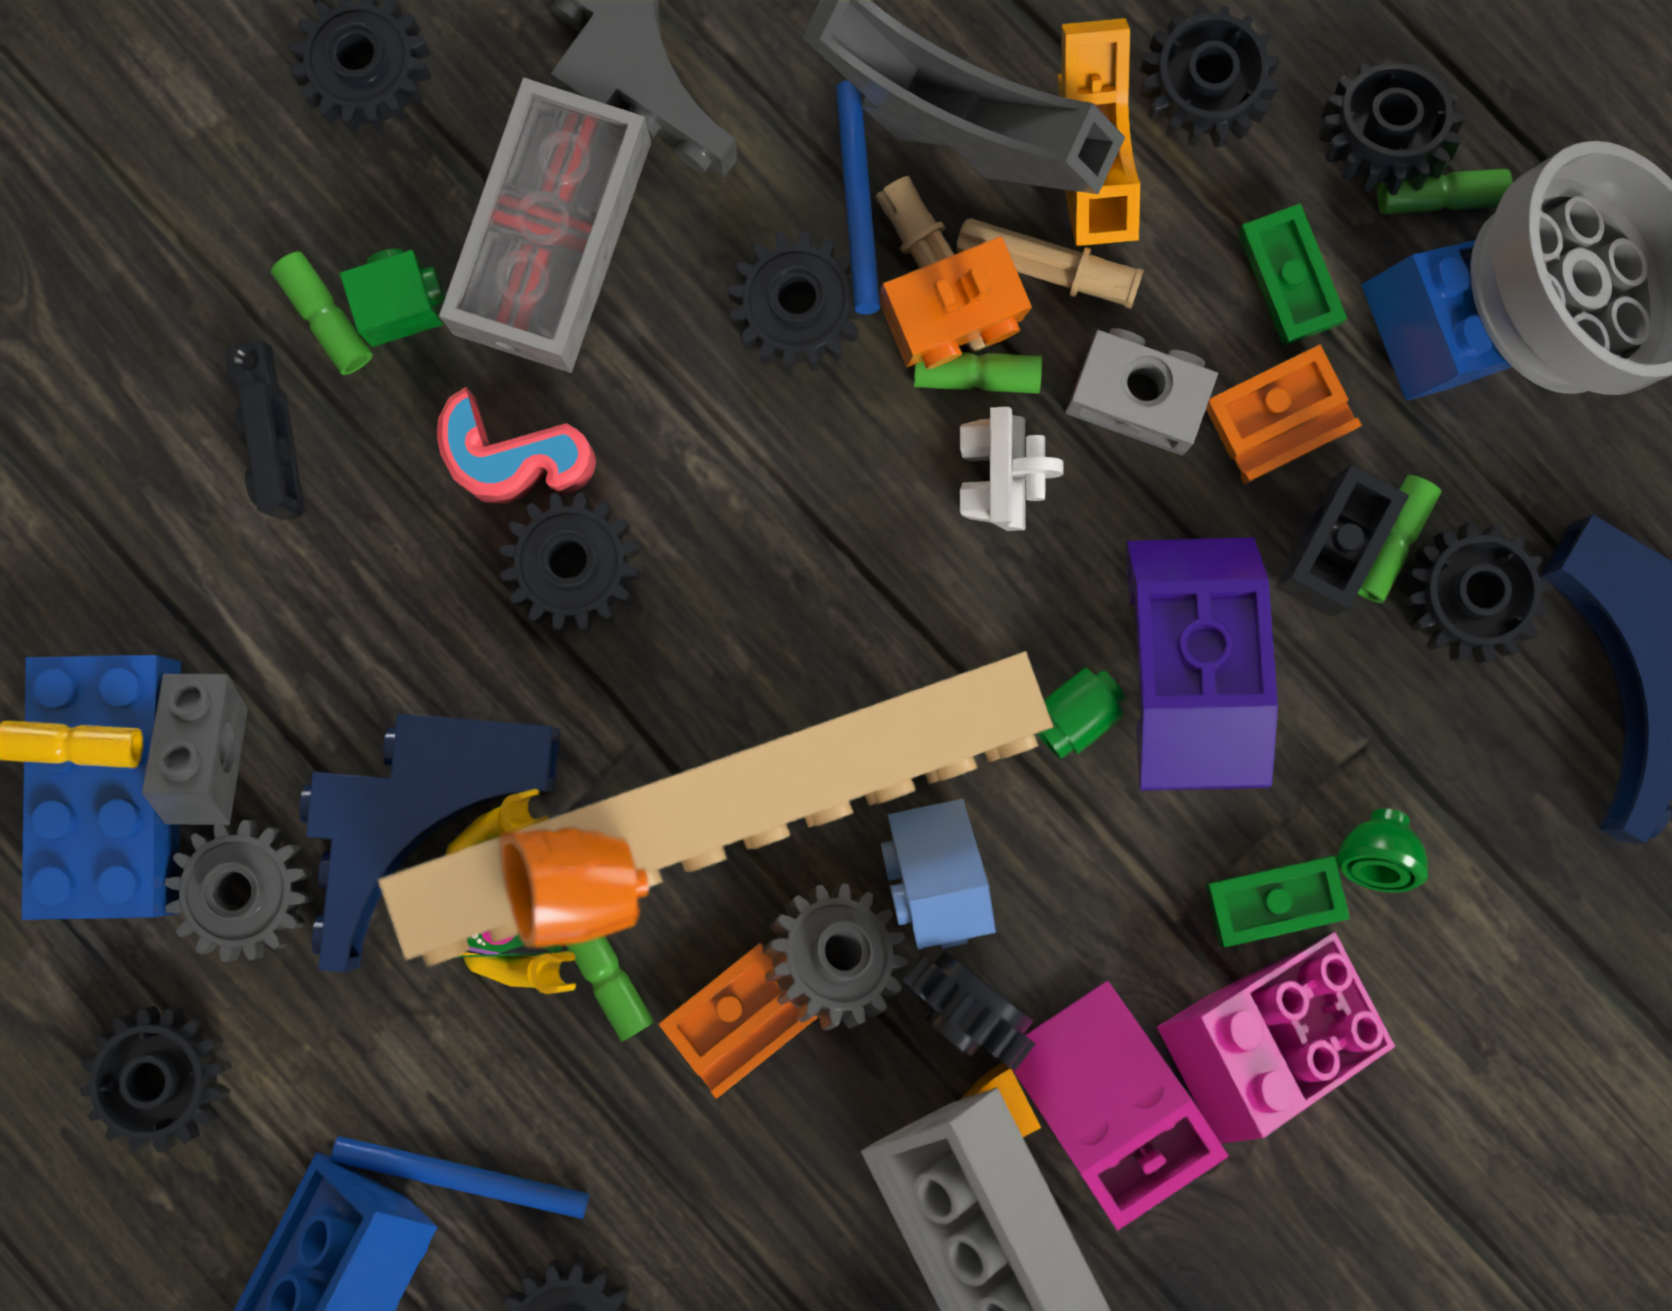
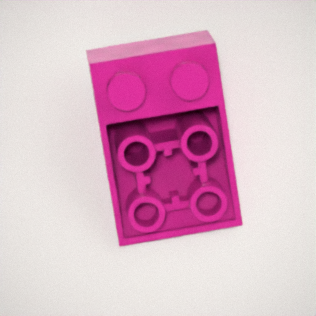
[1157,932,1395,1144]
[1012,980,1229,1231]

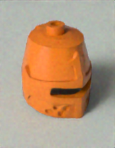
[500,827,648,947]

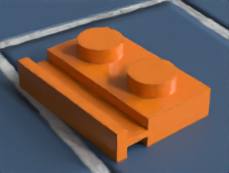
[1206,344,1362,485]
[658,942,818,1099]

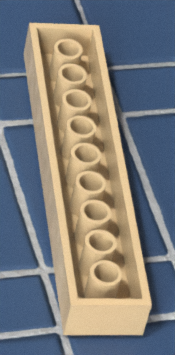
[378,651,1053,967]

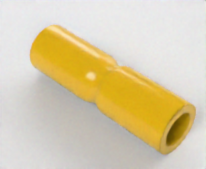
[0,720,143,768]

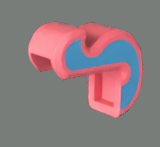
[437,387,596,504]

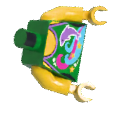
[445,789,576,994]

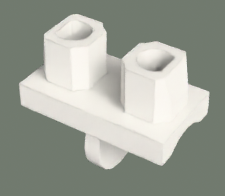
[960,407,1063,531]

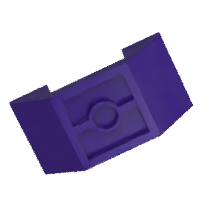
[1126,537,1278,791]

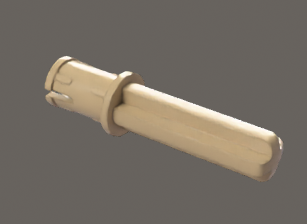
[875,176,991,353]
[957,219,1144,309]

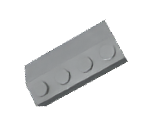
[861,1088,1110,1311]

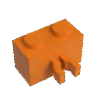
[879,236,1032,369]

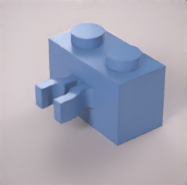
[881,799,996,949]

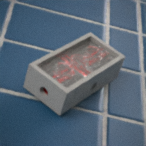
[439,77,651,373]

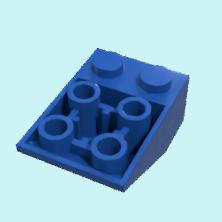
[1361,240,1512,401]

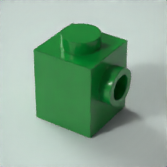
[340,248,446,347]

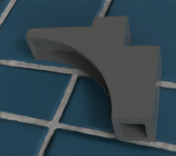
[550,0,738,178]
[802,0,1125,195]

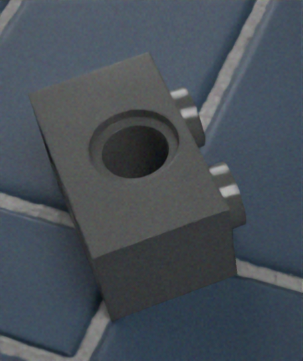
[142,674,248,825]

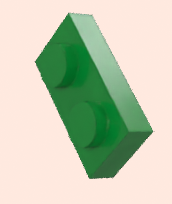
[1238,203,1347,346]
[1205,855,1350,948]

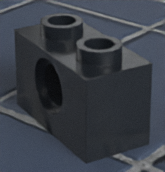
[1275,464,1409,617]

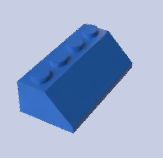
[234,1152,438,1311]

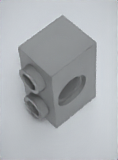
[1065,328,1218,456]

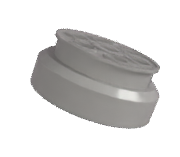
[1470,141,1672,395]

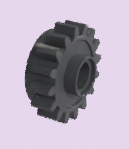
[164,820,314,962]
[762,883,908,1030]

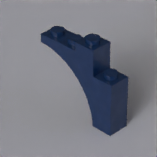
[1539,515,1672,843]
[299,713,561,972]

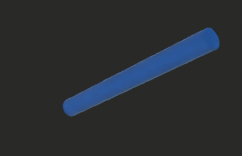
[836,80,880,315]
[331,1136,590,1219]

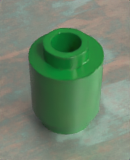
[1036,667,1127,760]

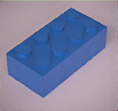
[22,655,181,920]

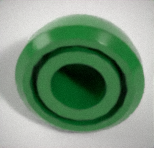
[1336,808,1428,893]

